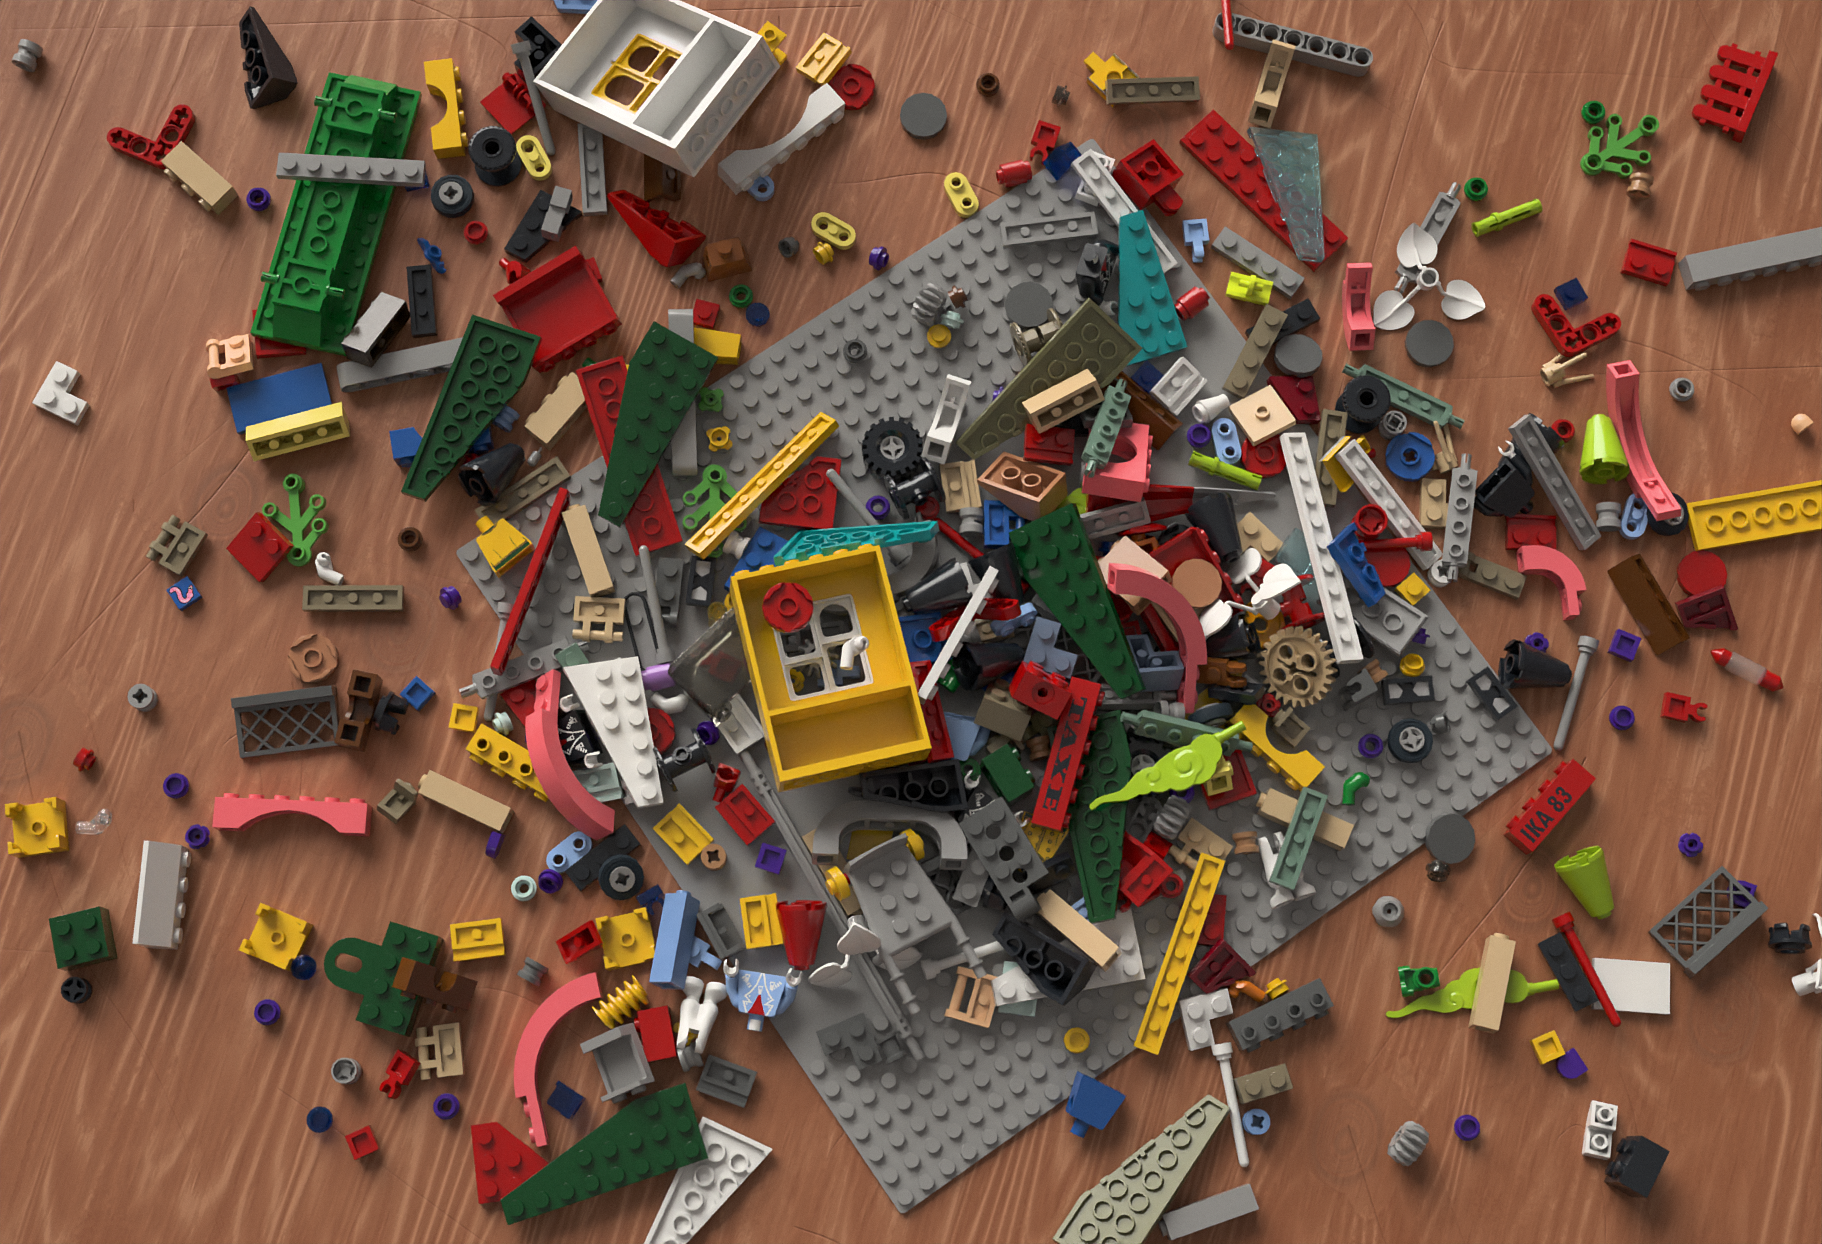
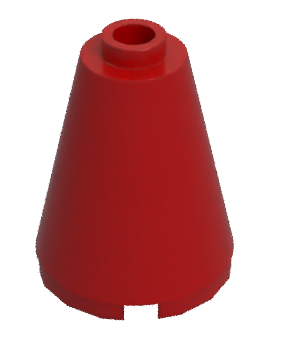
[775,900,827,970]

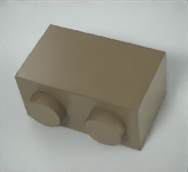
[1233,1064,1293,1104]

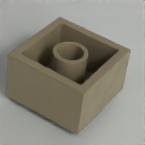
[973,678,1033,741]

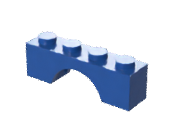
[389,425,494,467]

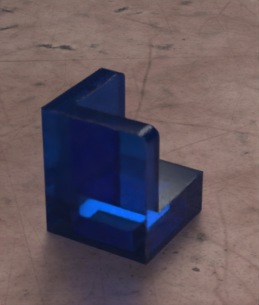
[1043,142,1082,181]
[547,1080,586,1120]

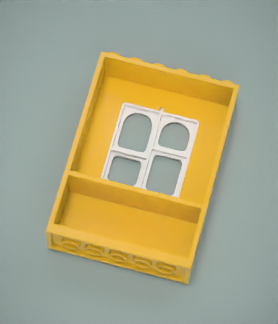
[730,544,931,793]

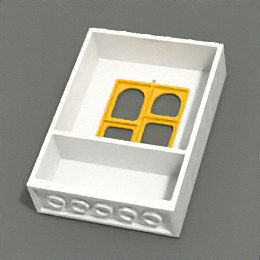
[533,0,780,177]

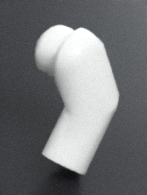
[315,552,344,585]
[840,636,869,670]
[650,692,689,714]

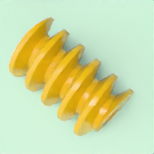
[592,975,649,1030]

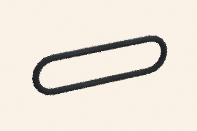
[624,592,659,671]

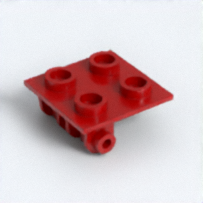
[480,72,547,135]

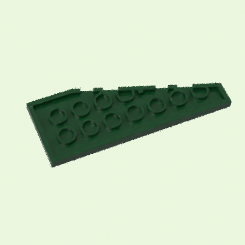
[401,314,542,502]
[598,321,718,528]
[1009,503,1146,699]
[1047,710,1132,924]
[500,1083,709,1225]

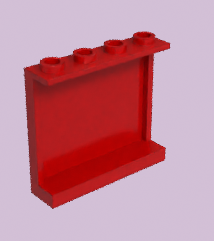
[493,246,622,373]
[1140,527,1244,652]

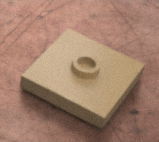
[1228,385,1296,446]

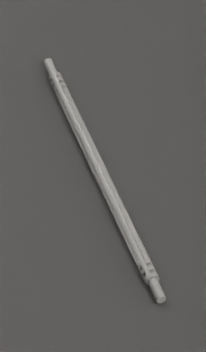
[739,749,925,1062]

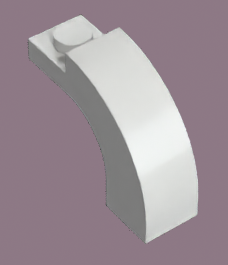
[921,374,971,464]

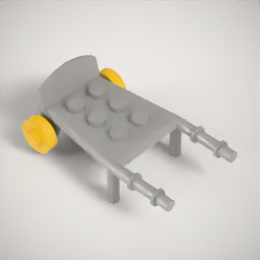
[825,828,987,1015]

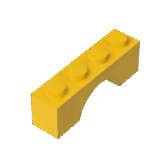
[424,58,468,159]
[1226,704,1325,792]

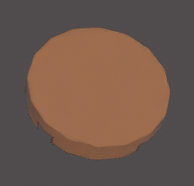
[1171,559,1222,609]
[287,634,339,684]

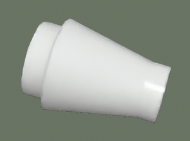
[1192,394,1230,424]

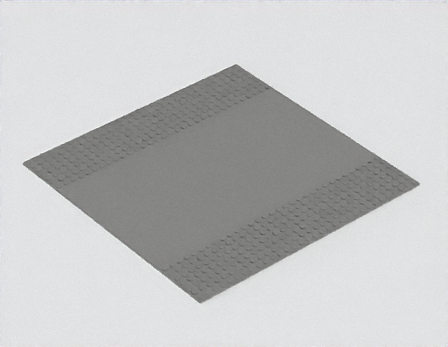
[456,139,1552,1213]

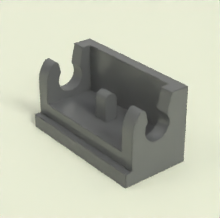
[1338,668,1378,711]
[696,903,746,961]

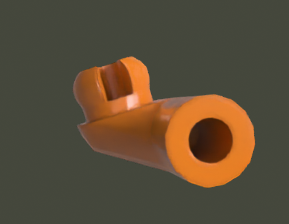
[1227,980,1265,1003]

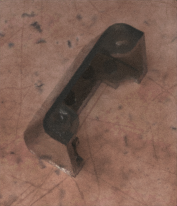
[668,607,788,726]

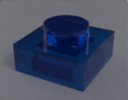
[1554,277,1588,311]
[1131,360,1164,394]

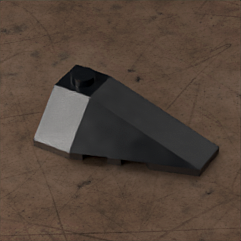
[239,6,298,109]
[859,759,968,813]
[992,912,1097,1006]

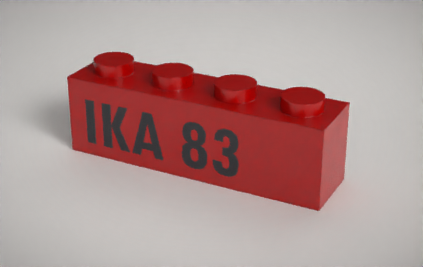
[1503,759,1596,855]

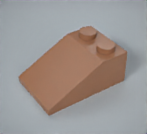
[977,452,1068,521]

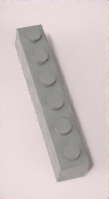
[1678,227,1822,291]

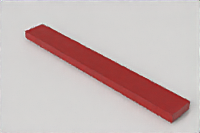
[490,487,571,676]

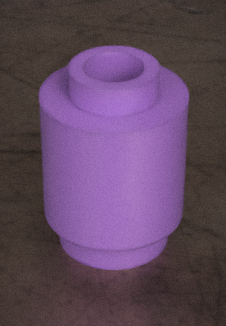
[641,662,679,692]

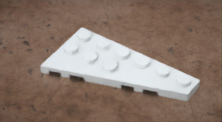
[563,656,663,808]
[991,907,1145,1007]
[644,1117,773,1244]

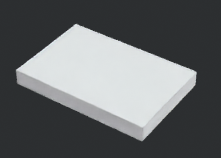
[1591,958,1670,1015]

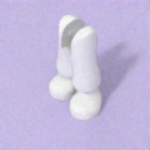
[1257,831,1316,909]
[676,976,728,1054]

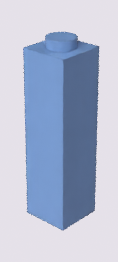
[649,890,700,990]

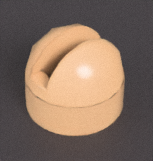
[1791,414,1814,435]

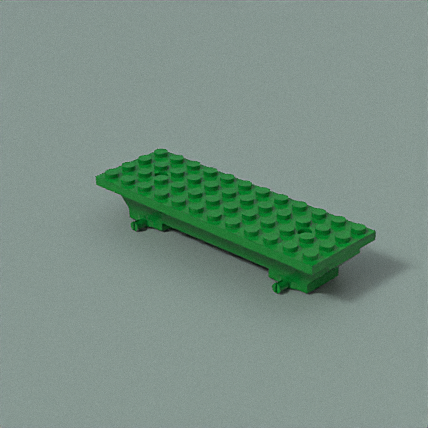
[250,72,422,356]

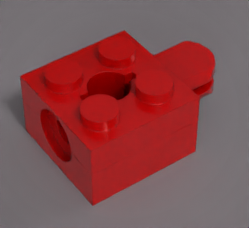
[1111,139,1184,216]
[1009,661,1072,720]

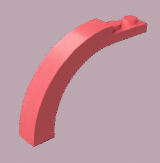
[1606,360,1682,521]
[1107,563,1207,713]
[525,669,615,841]
[514,972,603,1147]

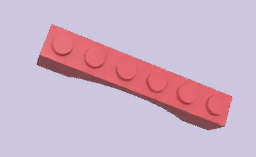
[212,793,372,837]

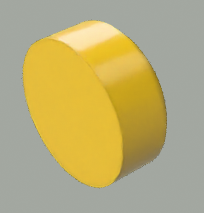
[1064,1027,1090,1054]

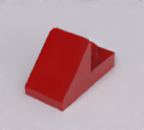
[555,920,603,964]

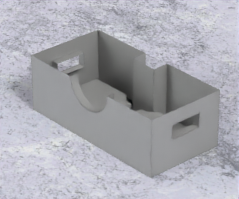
[541,186,573,242]

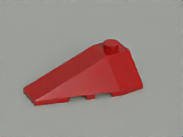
[607,190,706,267]

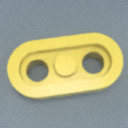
[516,135,552,181]
[944,172,979,218]
[811,212,856,250]

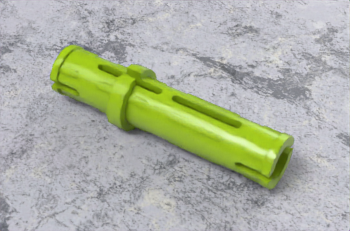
[1471,199,1543,237]
[1188,450,1262,491]

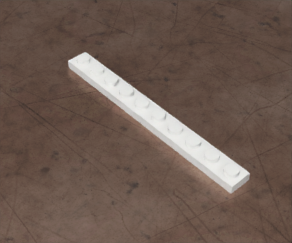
[1279,432,1363,664]

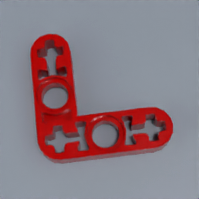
[107,104,195,170]
[1531,294,1621,357]
[929,598,1022,642]

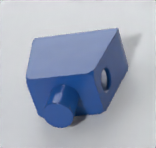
[1066,1071,1126,1138]

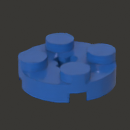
[1385,432,1435,482]

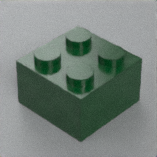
[980,744,1035,807]
[49,906,118,971]

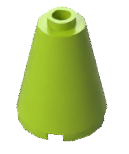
[1579,414,1630,484]
[1554,846,1614,919]

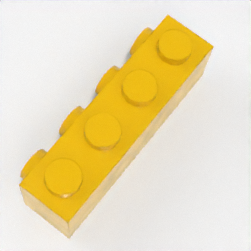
[466,723,550,803]

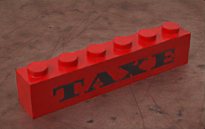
[1031,676,1105,833]

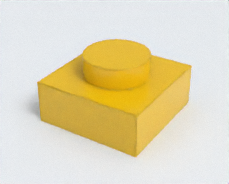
[1394,572,1431,606]
[449,703,479,733]
[1529,1030,1565,1064]

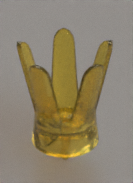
[707,602,733,630]

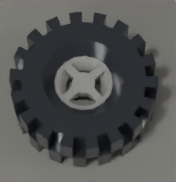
[862,417,923,482]
[1128,735,1171,801]

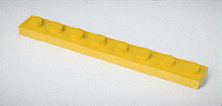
[685,412,839,560]
[1134,852,1225,1055]

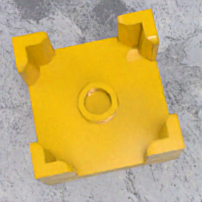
[5,797,69,858]
[239,903,313,972]
[595,907,656,971]

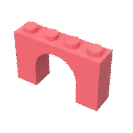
[1082,423,1153,502]

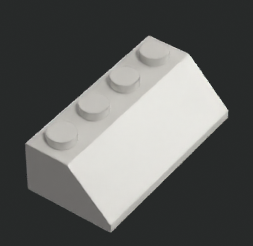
[133,841,191,950]

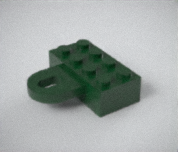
[324,921,444,1037]

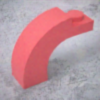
[1342,263,1376,351]
[1516,545,1586,621]

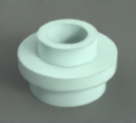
[940,311,964,329]
[492,712,513,736]
[511,876,537,901]

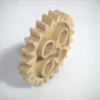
[1259,626,1338,707]

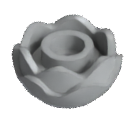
[1372,896,1404,927]

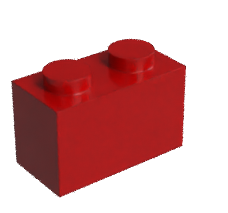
[634,1005,678,1063]

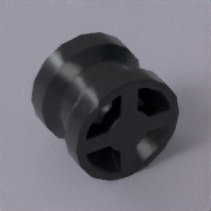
[61,977,93,1004]

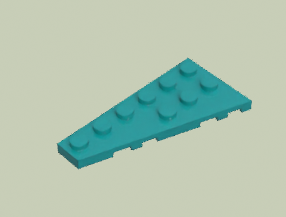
[1118,210,1188,367]
[773,521,939,566]

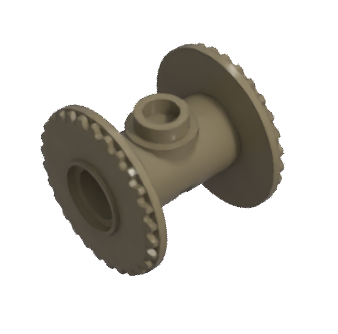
[1010,308,1063,366]

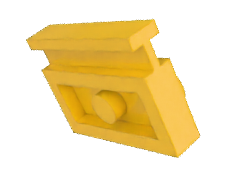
[796,33,852,87]
[652,803,714,866]
[740,893,783,950]
[450,918,506,962]

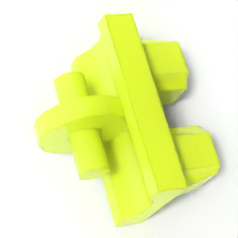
[1225,272,1273,306]

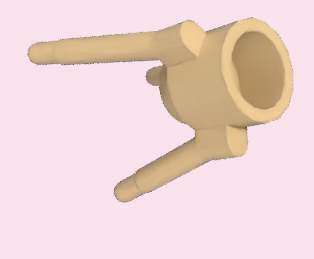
[1540,340,1594,388]
[1432,421,1458,474]

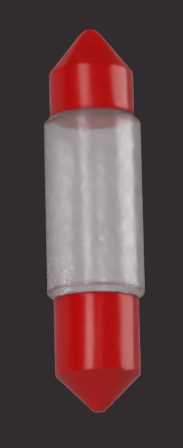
[1711,648,1784,692]

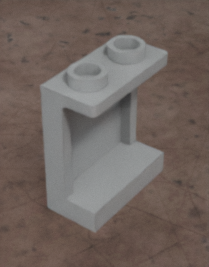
[580,1023,655,1104]

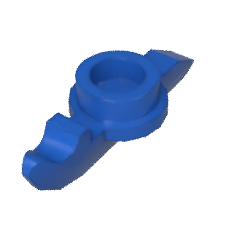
[417,238,446,274]

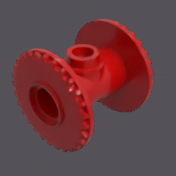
[1279,574,1326,630]

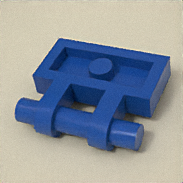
[983,500,1028,549]

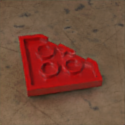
[759,456,842,530]
[471,1122,549,1204]

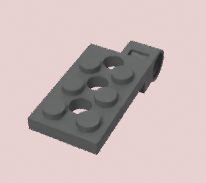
[959,797,1050,923]

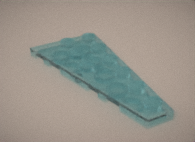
[1247,127,1325,263]

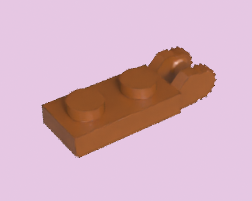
[1196,657,1247,688]

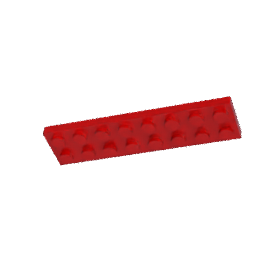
[1179,109,1348,272]
[576,355,683,557]

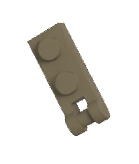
[1458,551,1527,600]

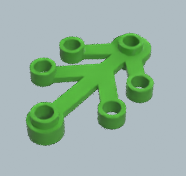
[1580,114,1659,179]
[682,464,747,559]
[262,474,329,567]

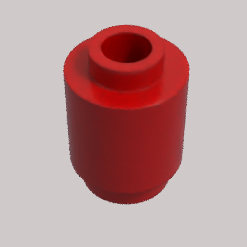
[996,160,1032,188]
[1174,286,1210,321]

